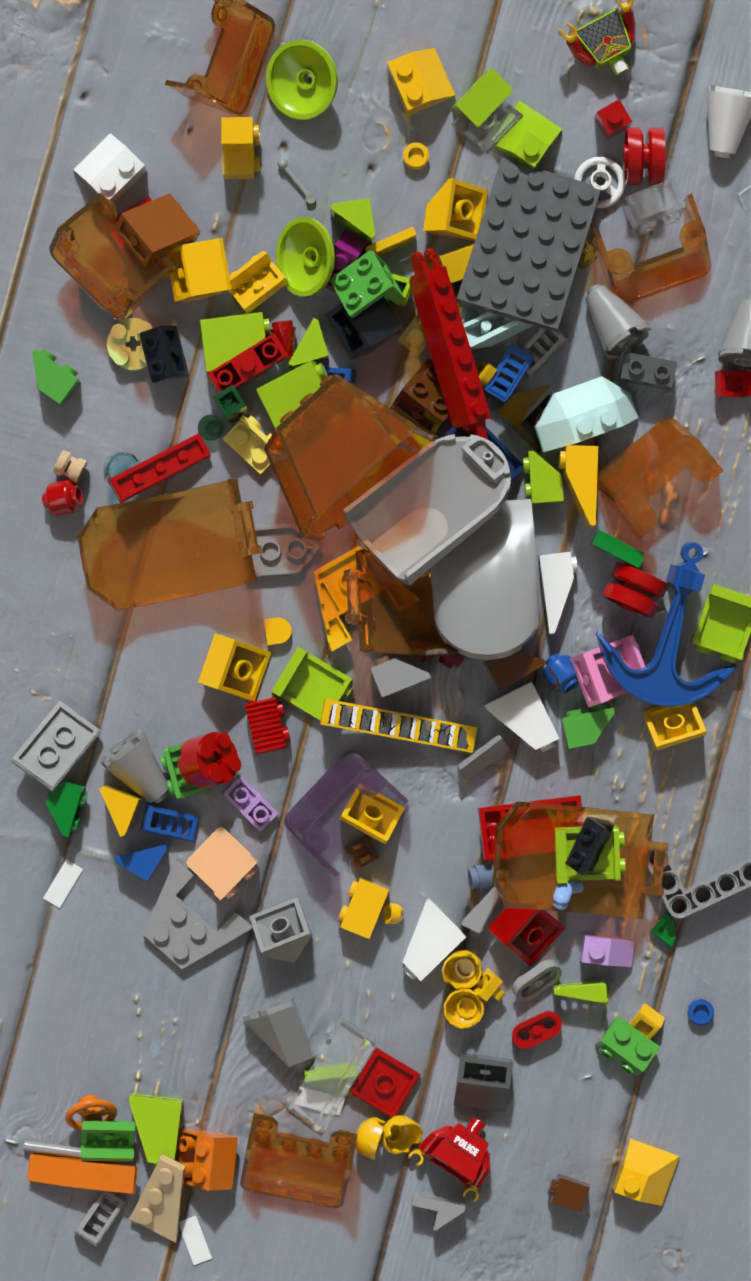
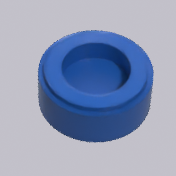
[687,999,714,1026]

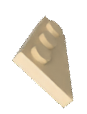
[129,1154,186,1243]

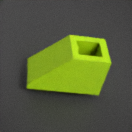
[523,451,564,505]

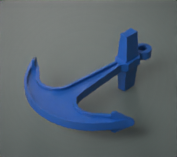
[595,542,738,706]

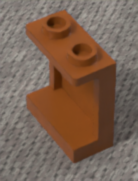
[115,193,201,268]

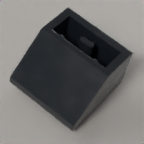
[325,297,404,360]

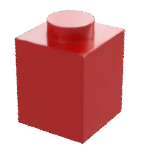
[594,99,632,140]

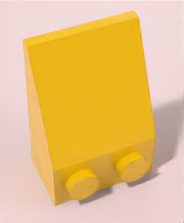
[558,445,598,529]

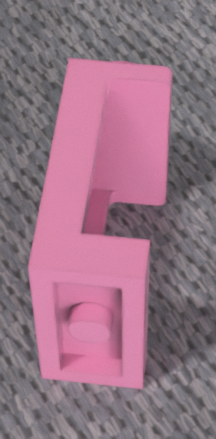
[570,635,645,707]

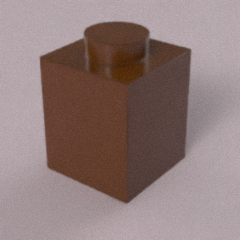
[547,1173,590,1213]

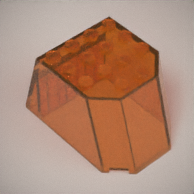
[264,374,439,542]

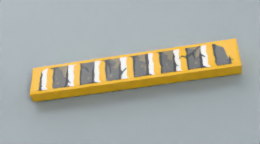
[319,698,478,753]

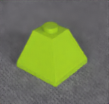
[490,100,562,169]

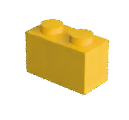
[337,877,389,939]

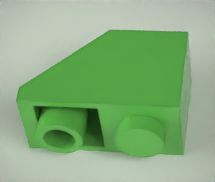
[32,349,81,407]
[561,703,615,749]

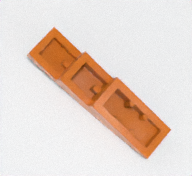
[27,1153,138,1194]

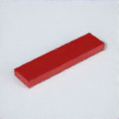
[108,433,212,504]

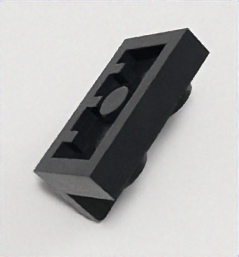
[139,326,189,383]
[565,816,614,875]

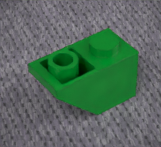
[46,780,88,837]

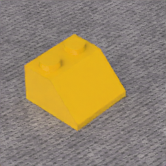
[387,48,455,117]
[198,633,271,702]

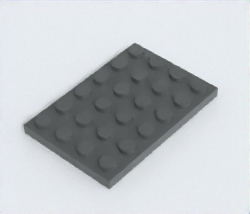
[456,158,601,332]

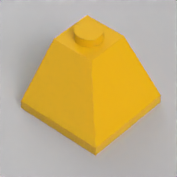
[423,178,488,241]
[612,1138,679,1206]

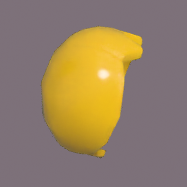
[441,950,483,990]
[444,989,485,1029]
[380,1115,423,1155]
[354,1117,385,1160]

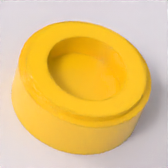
[403,143,429,170]

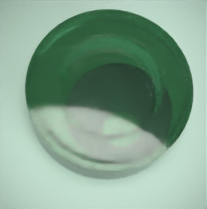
[198,415,224,441]

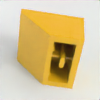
[166,238,232,302]

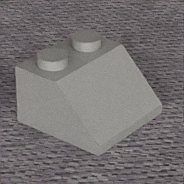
[370,656,431,698]

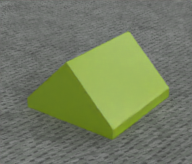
[330,198,376,245]

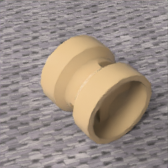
[53,450,88,484]

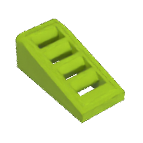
[552,980,608,1004]

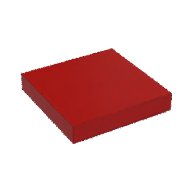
[348,1046,421,1118]

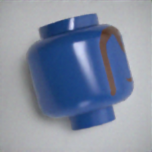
[543,654,579,694]

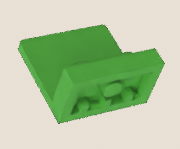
[330,249,406,318]

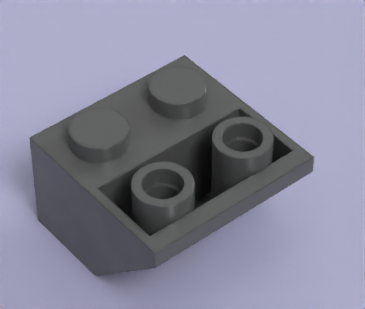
[453,1053,513,1112]

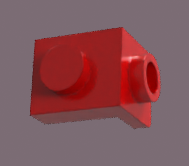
[715,369,751,398]

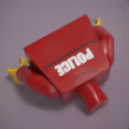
[408,1118,490,1202]

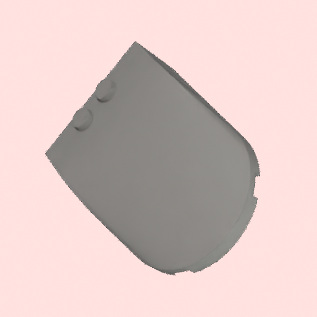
[430,499,540,660]

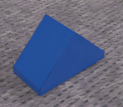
[114,844,168,882]

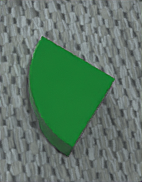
[650,911,676,948]

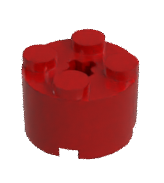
[178,732,241,789]

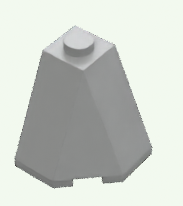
[243,996,314,1069]

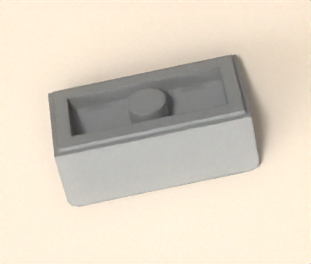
[457,735,509,780]

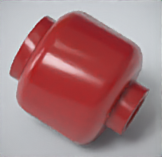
[42,480,83,516]

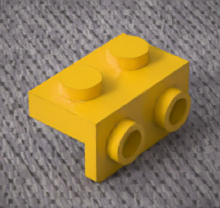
[229,251,289,314]

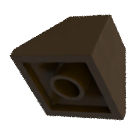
[497,385,555,454]

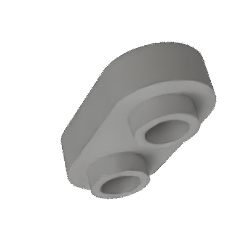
[512,960,562,1002]

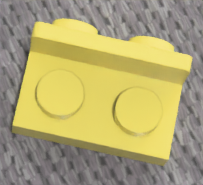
[223,415,282,475]

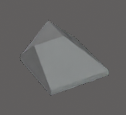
[249,897,313,963]

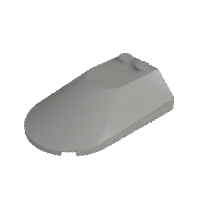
[343,434,511,586]

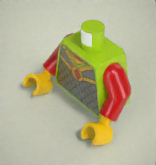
[558,0,636,76]

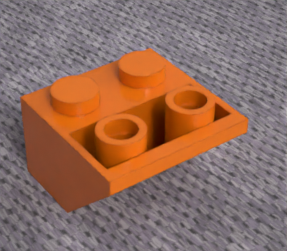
[176,1129,238,1191]

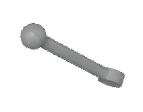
[278,159,316,204]

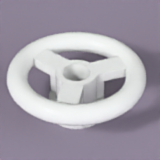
[574,157,626,208]

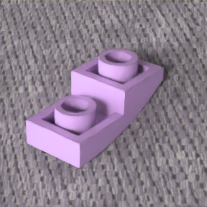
[221,774,279,832]

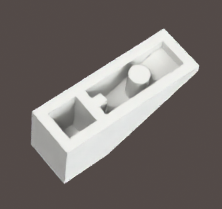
[538,552,578,634]

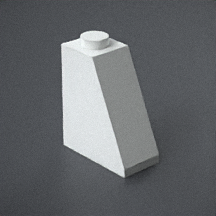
[484,682,559,752]
[402,898,466,981]

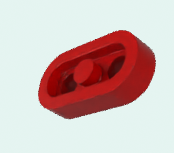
[512,1010,562,1049]

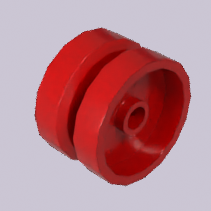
[623,127,666,185]
[601,562,669,619]

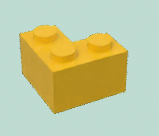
[221,117,260,179]

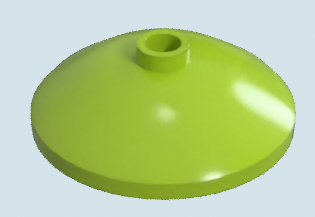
[266,40,338,120]
[276,217,335,296]

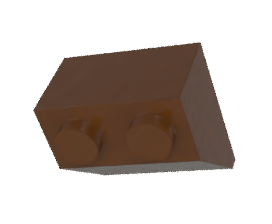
[483,652,546,690]

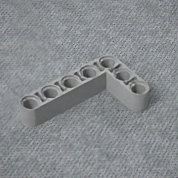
[643,846,751,918]

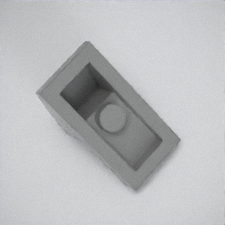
[412,1191,466,1232]

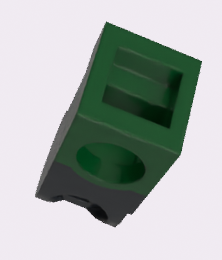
[213,384,248,424]

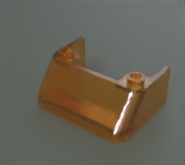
[165,0,275,115]
[590,193,711,304]

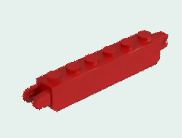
[409,248,491,440]

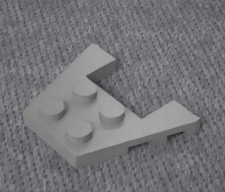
[143,859,252,969]

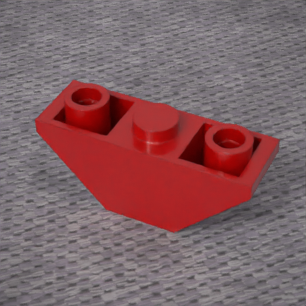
[208,333,288,392]

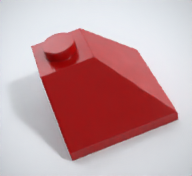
[488,903,565,967]

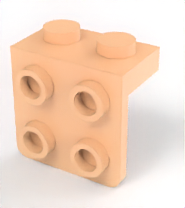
[187,827,258,901]

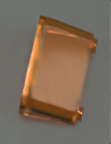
[49,193,175,321]

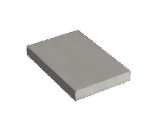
[11,701,101,793]

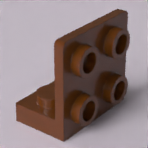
[392,359,449,437]

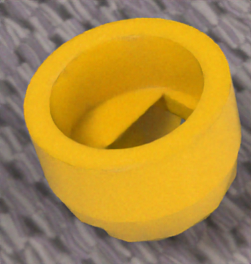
[382,903,404,924]

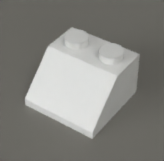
[73,133,147,207]

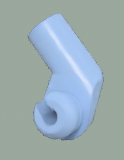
[553,880,584,910]

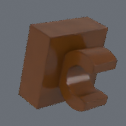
[344,835,380,870]

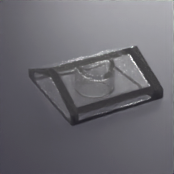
[451,100,523,154]

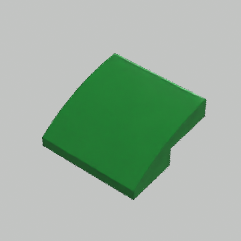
[591,529,645,569]

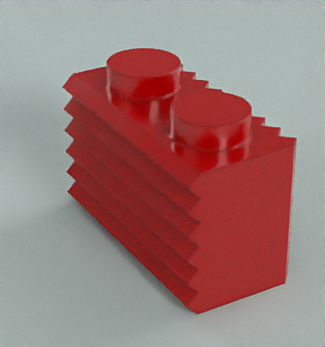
[245,697,291,755]

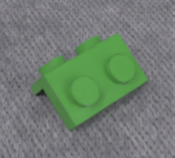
[160,744,209,800]
[595,1016,660,1075]
[81,1120,135,1162]

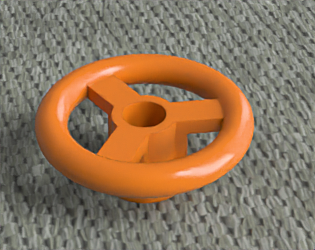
[65,1095,117,1131]

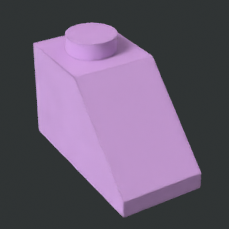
[580,934,635,967]

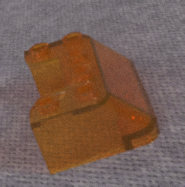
[597,418,724,539]
[240,1113,358,1209]

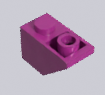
[325,229,368,293]

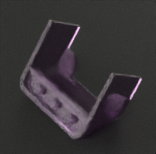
[285,751,408,877]

